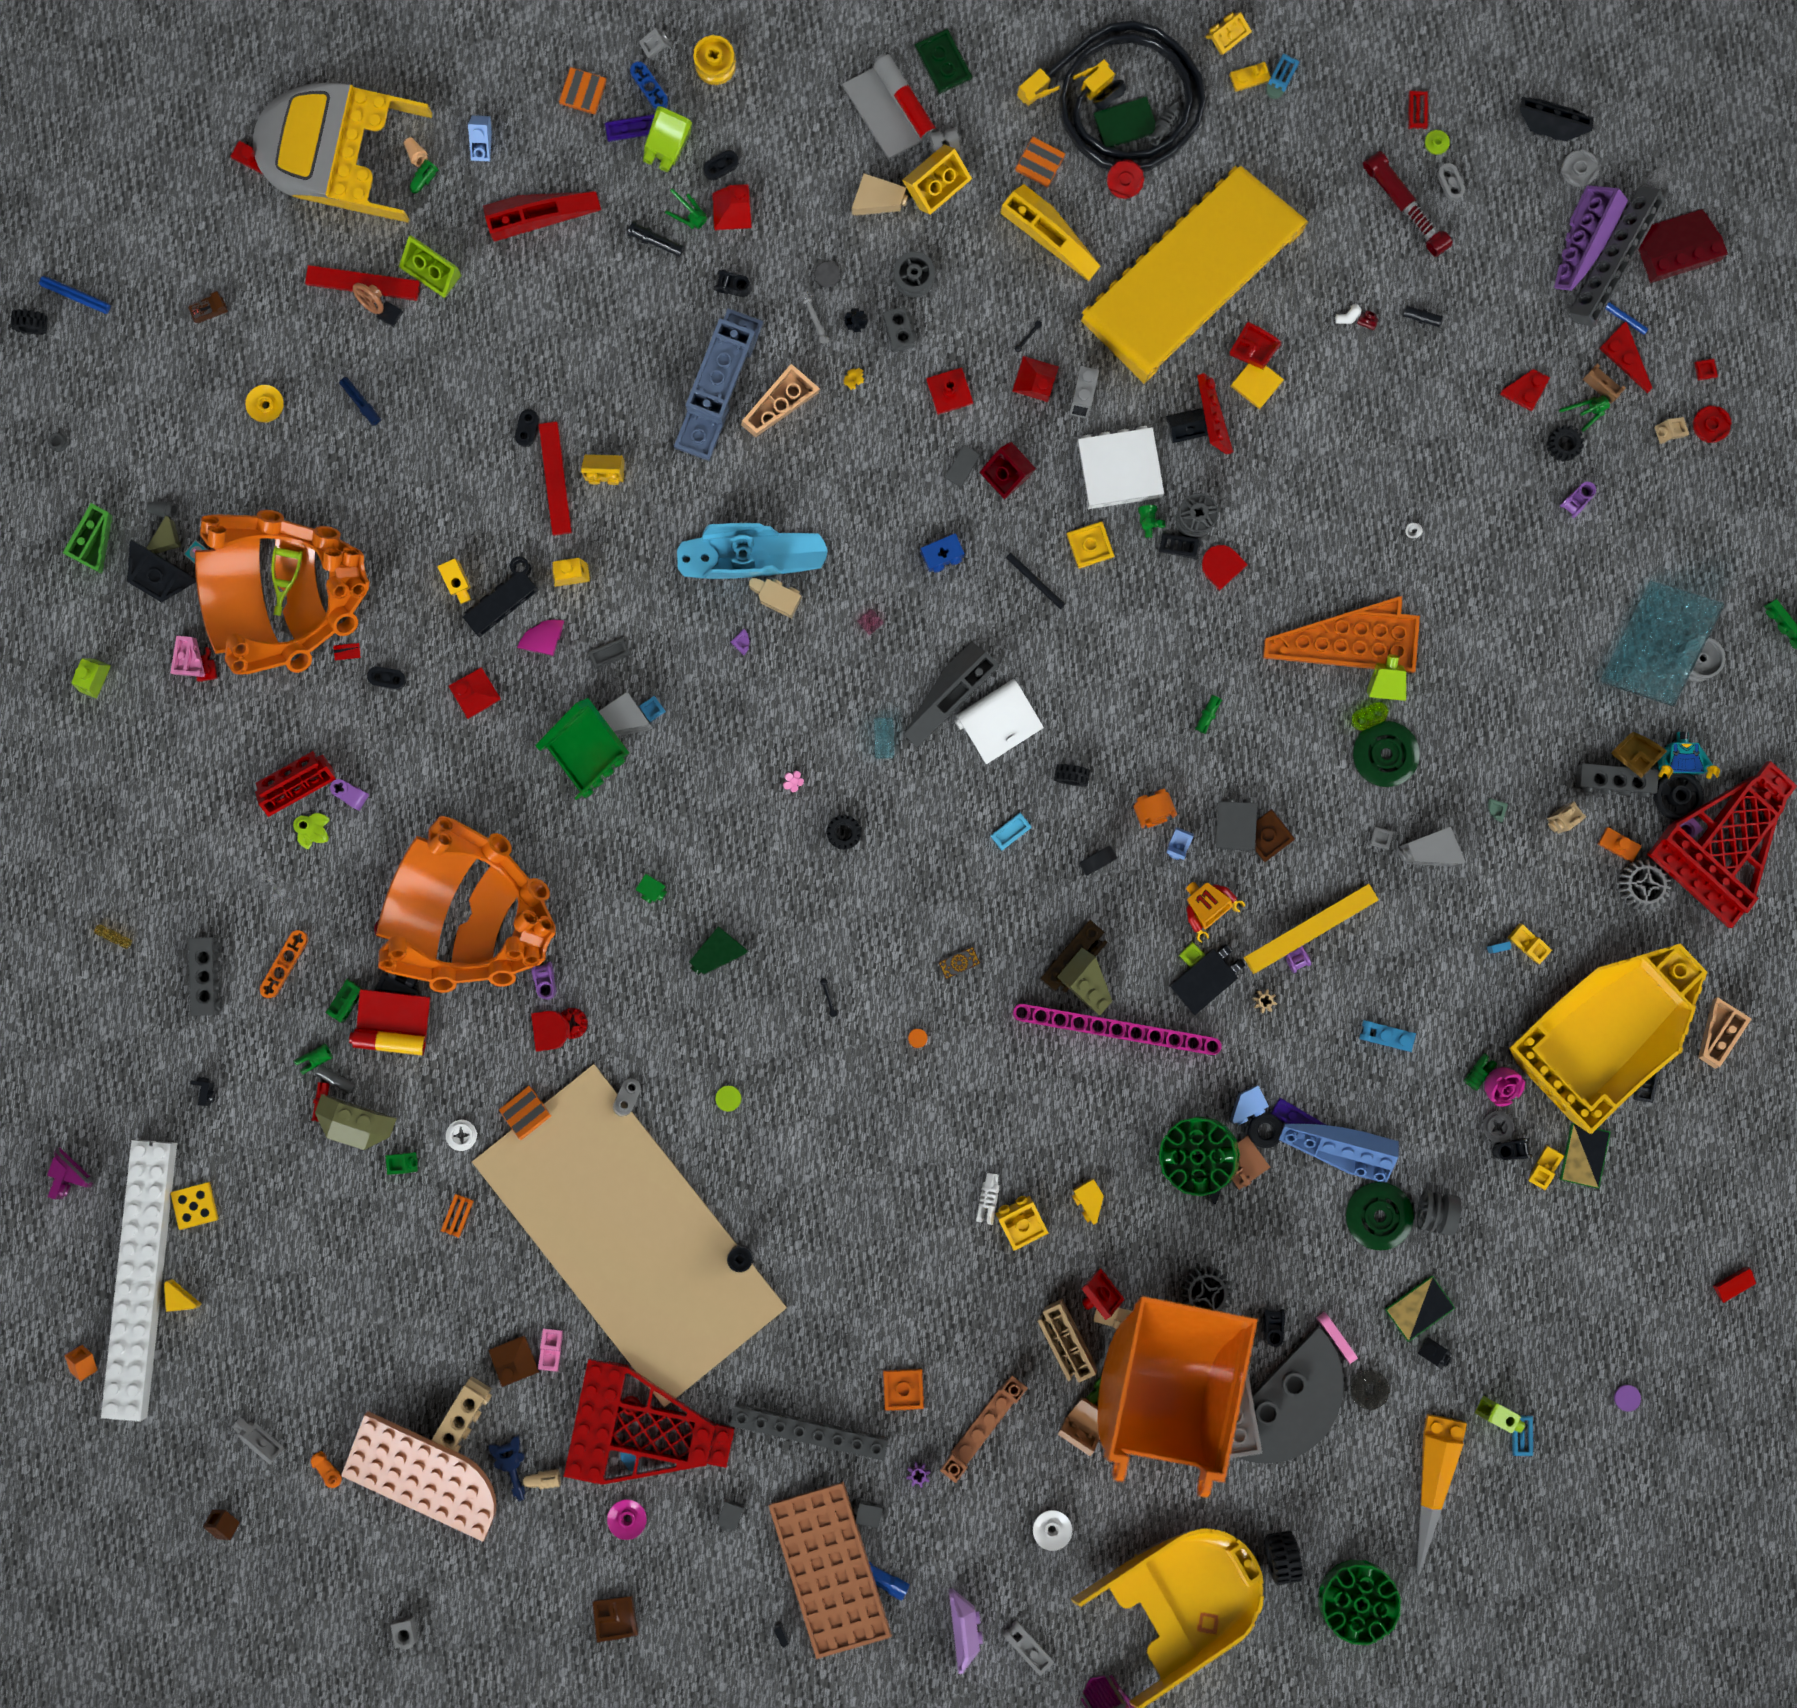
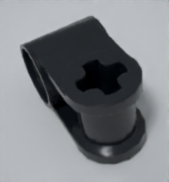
[714,270,751,297]
[1492,1138,1532,1160]
[1263,1308,1285,1347]

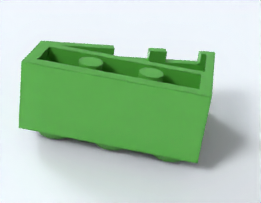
[63,503,113,574]

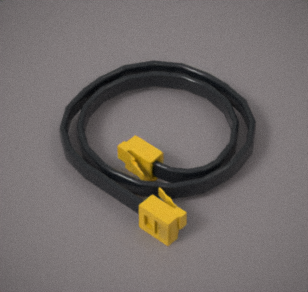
[1017,20,1206,172]

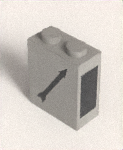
[1069,366,1099,419]

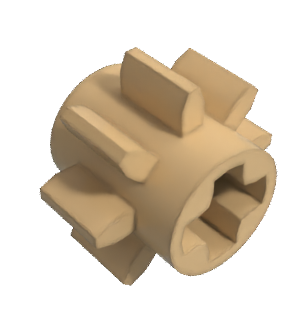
[1252,989,1277,1013]

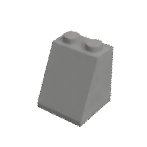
[599,692,652,736]
[1399,826,1465,867]

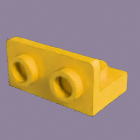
[1205,12,1252,55]

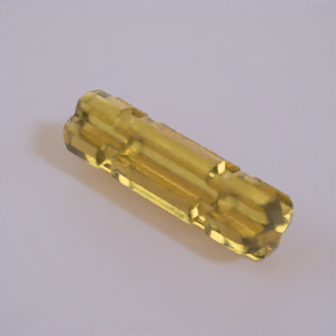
[94,924,132,949]

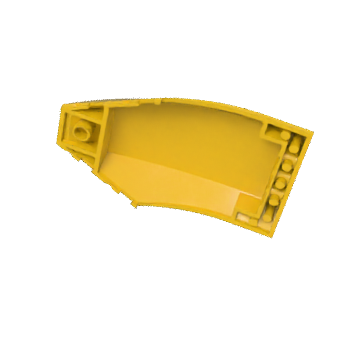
[1510,943,1707,1134]

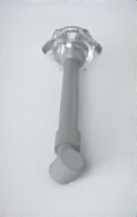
[797,291,829,344]

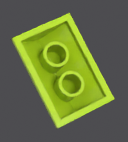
[399,235,461,298]

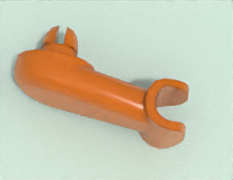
[311,1451,342,1488]

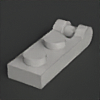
[1002,1619,1055,1676]

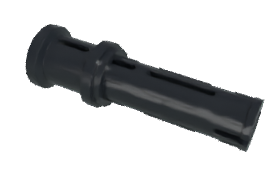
[627,220,684,257]

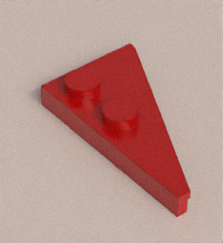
[1599,322,1652,393]

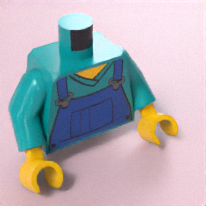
[1657,732,1720,779]

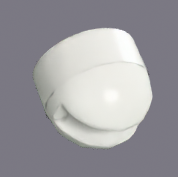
[1406,523,1423,538]

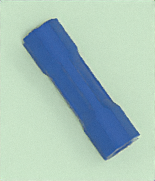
[869,1562,910,1601]

